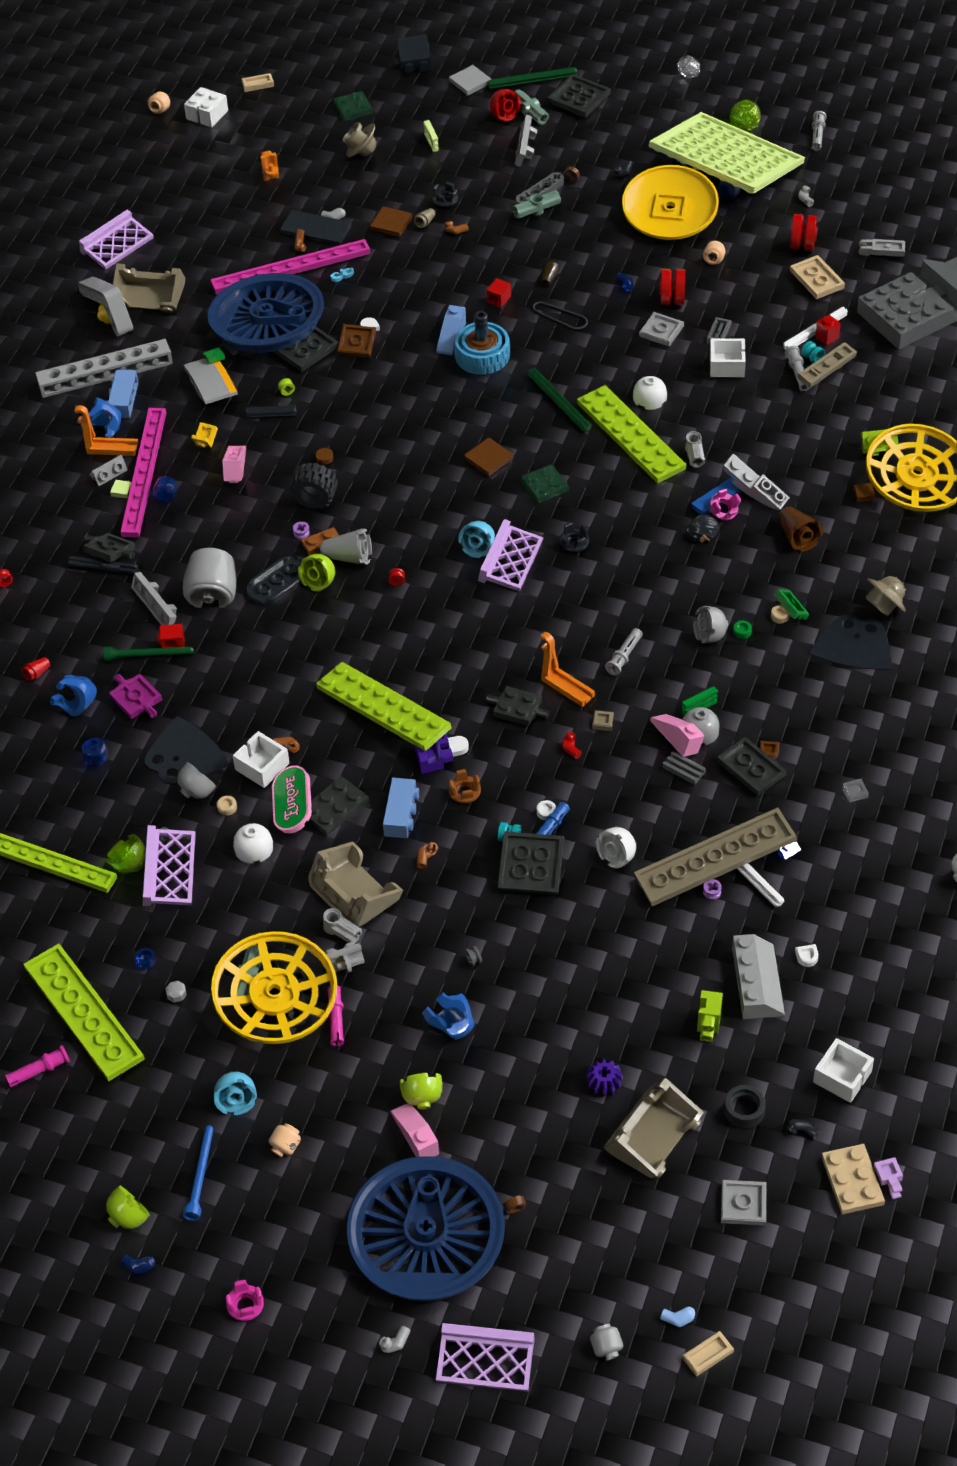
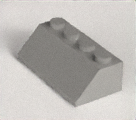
[732,934,785,1019]

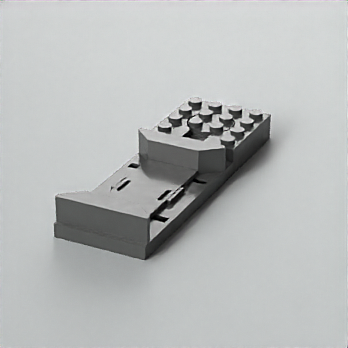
[857,257,957,349]

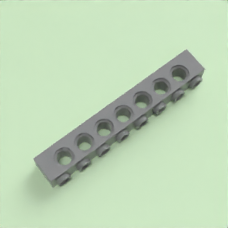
[35,339,173,398]

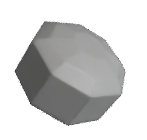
[166,981,187,1003]

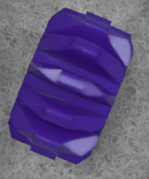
[586,1059,623,1096]

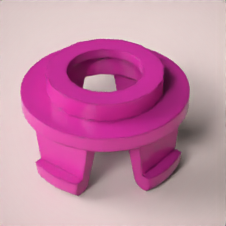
[710,489,741,521]
[226,1280,264,1321]

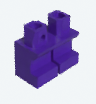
[413,734,453,774]

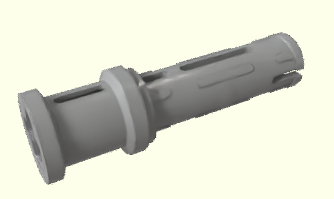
[812,111,827,151]
[785,346,809,391]
[605,628,643,676]

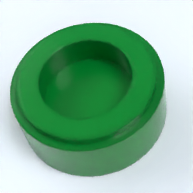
[733,621,752,639]

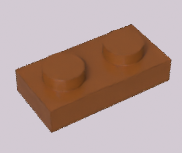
[301,527,339,556]

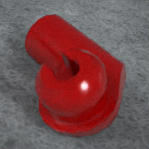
[562,732,582,759]

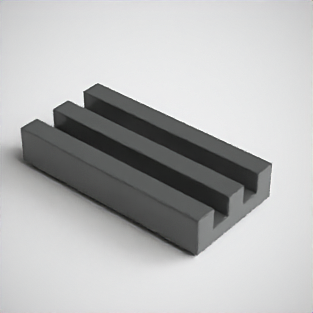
[706,317,732,344]
[662,751,706,785]

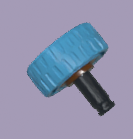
[454,311,510,375]

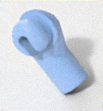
[660,1307,695,1327]

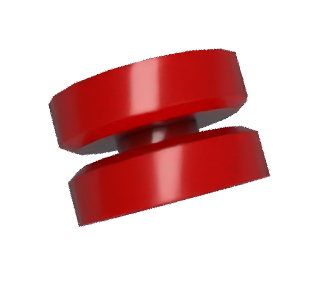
[790,214,818,252]
[659,269,685,306]

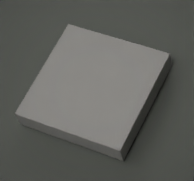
[449,65,491,95]
[639,312,684,346]
[721,1180,766,1226]

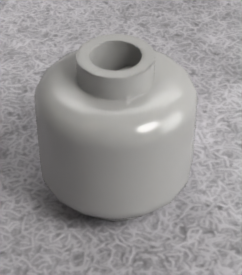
[590,1324,623,1361]

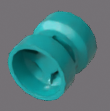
[801,341,825,363]
[498,822,521,842]

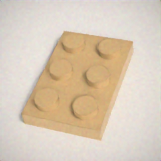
[790,255,845,299]
[822,1144,885,1214]

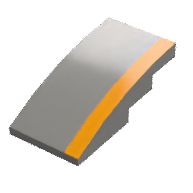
[184,359,237,404]

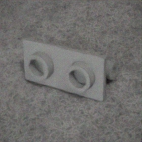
[90,455,128,486]

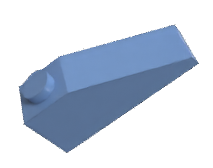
[436,305,466,355]

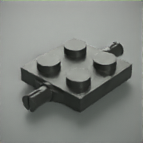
[83,533,135,562]
[486,686,549,726]

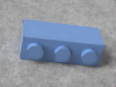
[106,370,138,418]
[383,778,419,838]

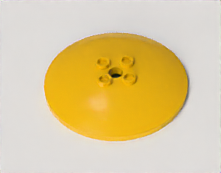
[622,165,719,240]

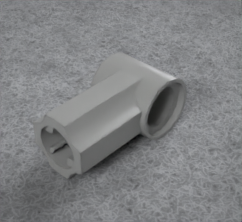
[685,431,705,468]
[323,908,362,943]

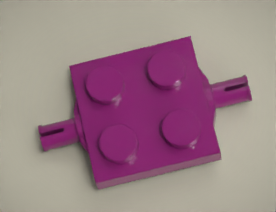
[109,674,162,719]

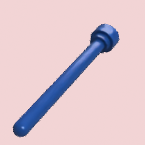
[182,1125,214,1221]

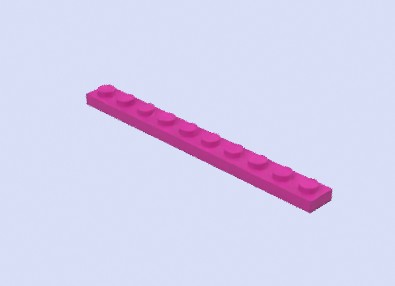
[211,239,370,294]
[121,408,166,538]

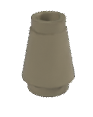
[414,208,435,228]

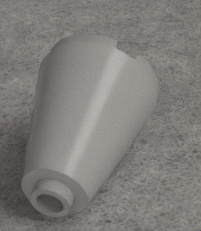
[320,529,372,565]

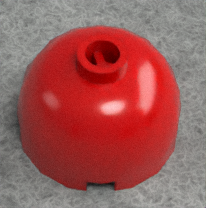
[489,89,521,121]

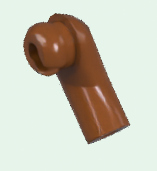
[444,221,469,234]
[294,229,306,252]
[273,737,300,753]
[417,842,438,869]

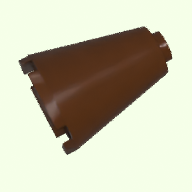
[779,507,823,552]

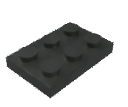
[717,737,786,796]
[308,776,369,836]

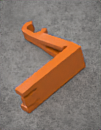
[74,405,139,456]
[540,632,595,707]

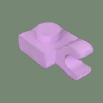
[874,1158,903,1199]

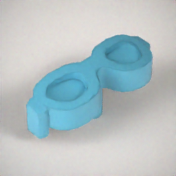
[330,268,354,282]

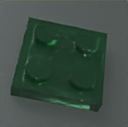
[334,91,373,121]
[521,464,569,503]

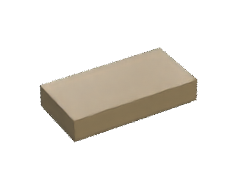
[241,73,274,92]
[683,1331,734,1377]

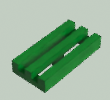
[774,590,809,619]
[682,687,718,716]

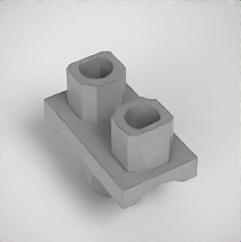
[326,942,365,973]

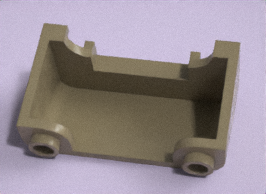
[113,263,185,313]
[308,842,403,927]
[604,1078,704,1179]

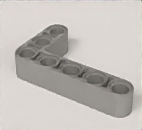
[78,277,133,337]

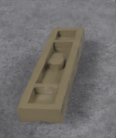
[798,342,857,388]

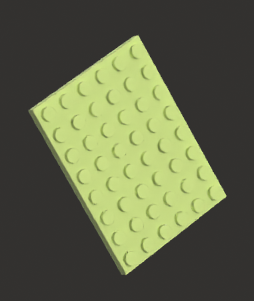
[649,112,805,194]

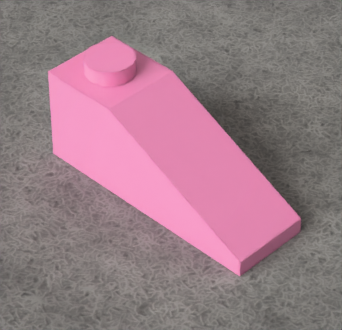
[223,446,246,483]
[650,714,704,757]
[391,1103,439,1157]

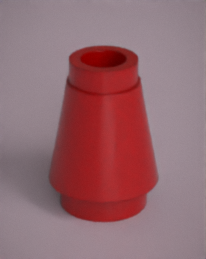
[22,657,50,681]

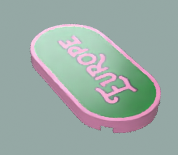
[272,766,312,834]

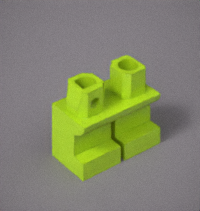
[697,990,723,1042]

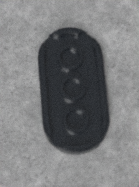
[247,556,304,606]

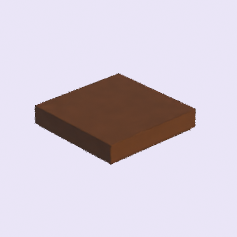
[370,207,412,237]
[337,324,376,358]
[464,438,513,476]

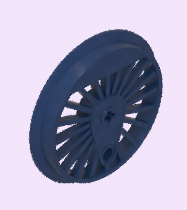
[208,273,324,353]
[347,1156,505,1301]

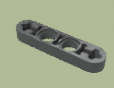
[516,172,564,205]

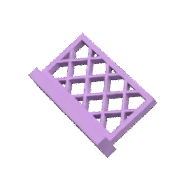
[79,210,153,270]
[478,519,543,592]
[143,825,195,906]
[436,1323,535,1392]

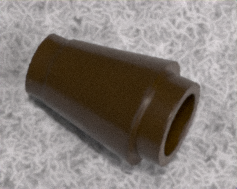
[541,261,559,286]

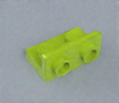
[861,429,898,456]

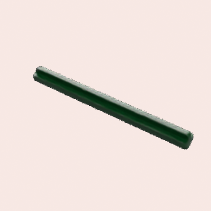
[488,67,577,89]
[528,368,591,432]

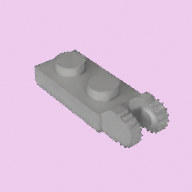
[859,239,905,257]

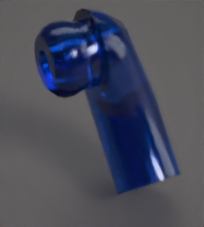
[617,273,634,291]
[121,1254,156,1274]

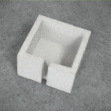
[184,87,228,127]
[710,339,745,377]
[233,731,289,788]
[813,1038,874,1103]

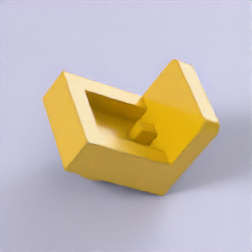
[191,422,218,448]

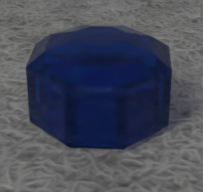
[135,948,156,969]

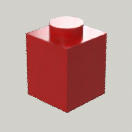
[487,278,511,308]
[815,314,841,345]

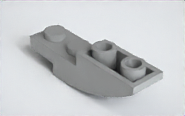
[721,454,790,511]

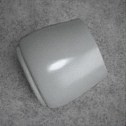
[183,548,236,608]

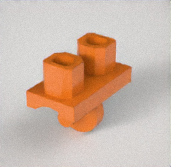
[260,151,279,181]

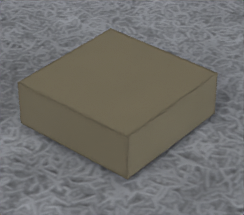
[592,710,614,731]

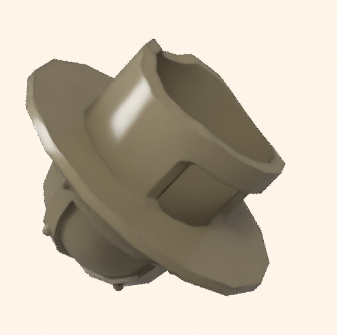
[342,122,377,157]
[866,576,906,616]

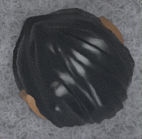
[685,515,720,543]

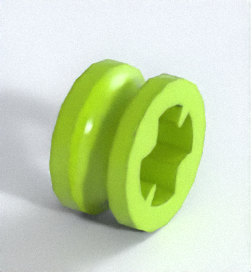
[278,378,295,396]

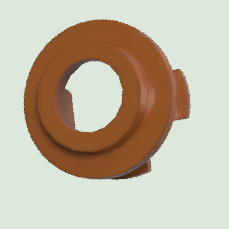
[449,769,481,803]

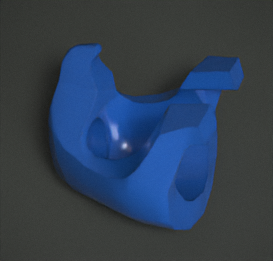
[80,397,121,438]
[50,675,97,716]
[422,992,474,1040]

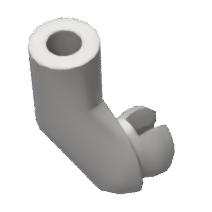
[798,185,814,207]
[321,208,345,220]
[379,1326,411,1353]

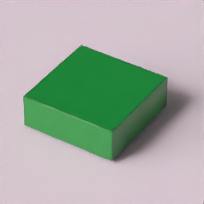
[203,348,225,364]

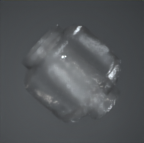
[677,56,700,79]

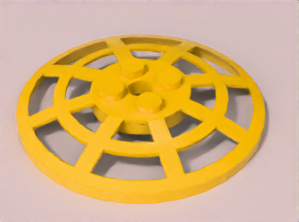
[866,424,957,512]
[211,932,337,1044]

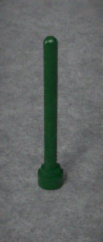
[104,646,194,662]

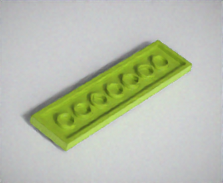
[577,385,686,484]
[316,662,451,751]
[24,944,145,1082]

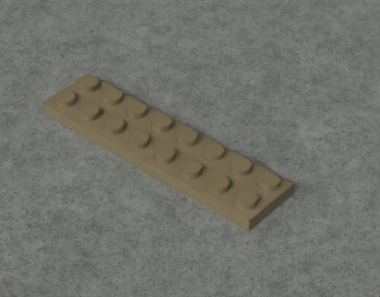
[634,808,797,906]

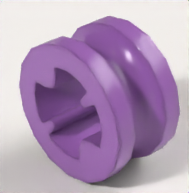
[293,522,310,539]
[703,879,722,900]

